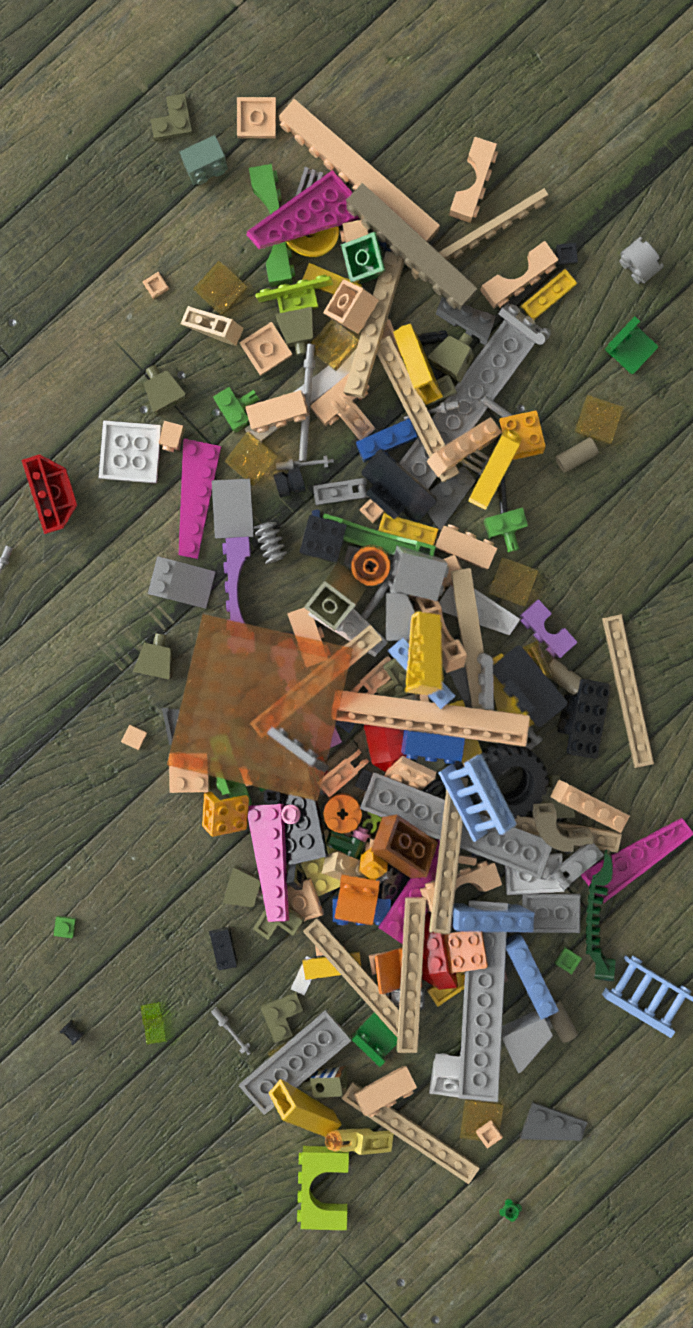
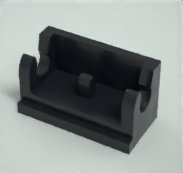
[209,926,238,970]

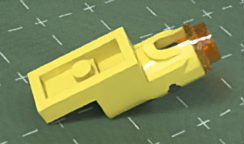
[325,1128,394,1155]

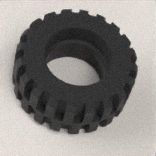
[470,743,549,819]

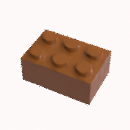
[371,814,438,879]

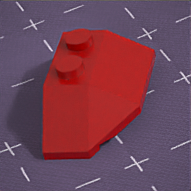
[21,454,78,534]
[364,724,411,772]
[421,912,458,990]

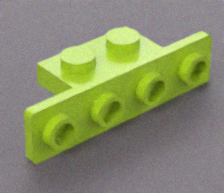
[256,275,333,313]

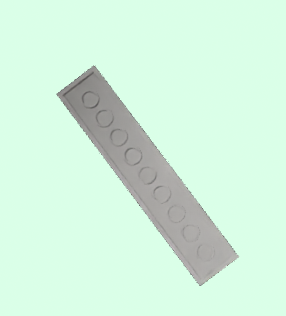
[399,320,535,489]
[360,772,552,879]
[458,900,508,1102]

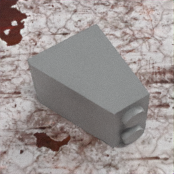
[387,545,449,601]
[386,588,415,641]
[501,1011,553,1073]

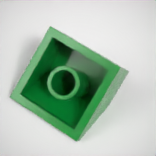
[341,232,385,284]

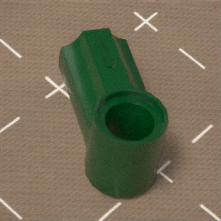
[326,830,367,860]

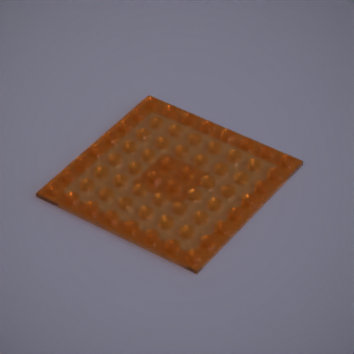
[167,614,353,801]

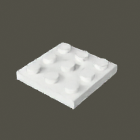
[99,421,162,483]

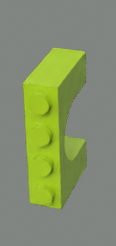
[297,1146,349,1230]

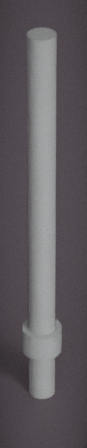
[299,344,316,461]

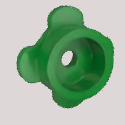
[499,1199,522,1222]

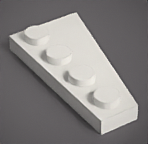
[439,585,520,635]
[308,609,388,657]

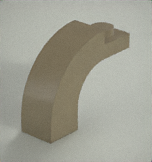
[533,803,594,852]

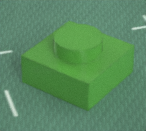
[54,916,76,938]
[555,947,582,974]

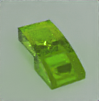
[140,1002,167,1045]

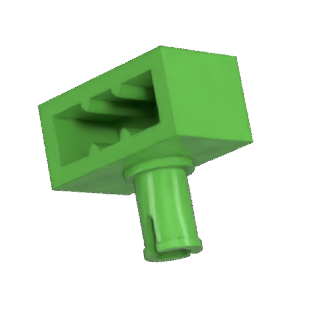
[213,387,259,433]
[483,507,528,552]

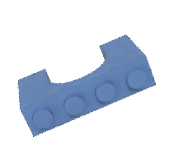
[451,903,534,932]
[506,932,559,1020]

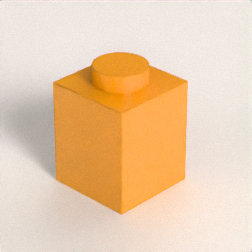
[359,847,388,880]

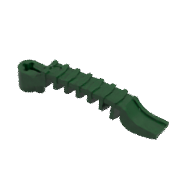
[586,849,616,982]

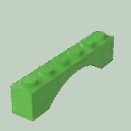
[249,164,295,287]
[323,514,436,556]

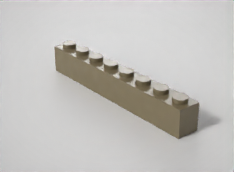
[346,183,477,310]

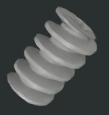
[253,522,287,564]

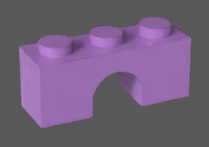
[519,599,577,658]

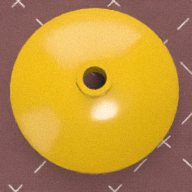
[286,226,339,257]

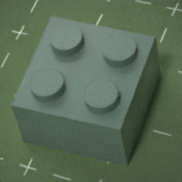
[180,135,228,185]

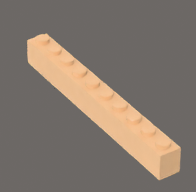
[279,99,440,243]
[332,690,530,746]

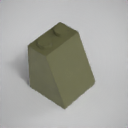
[304,562,368,631]

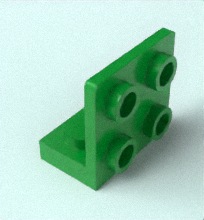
[604,316,658,375]
[352,1012,397,1067]

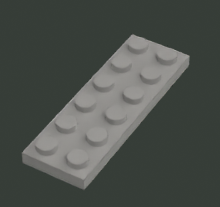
[239,1010,352,1115]

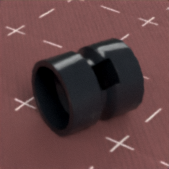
[273,467,306,498]

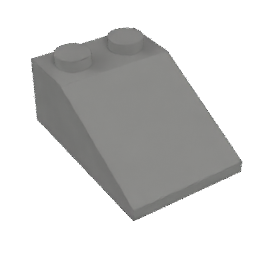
[148,556,215,609]

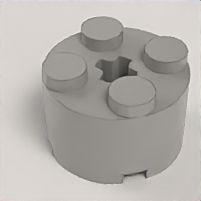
[619,237,664,284]

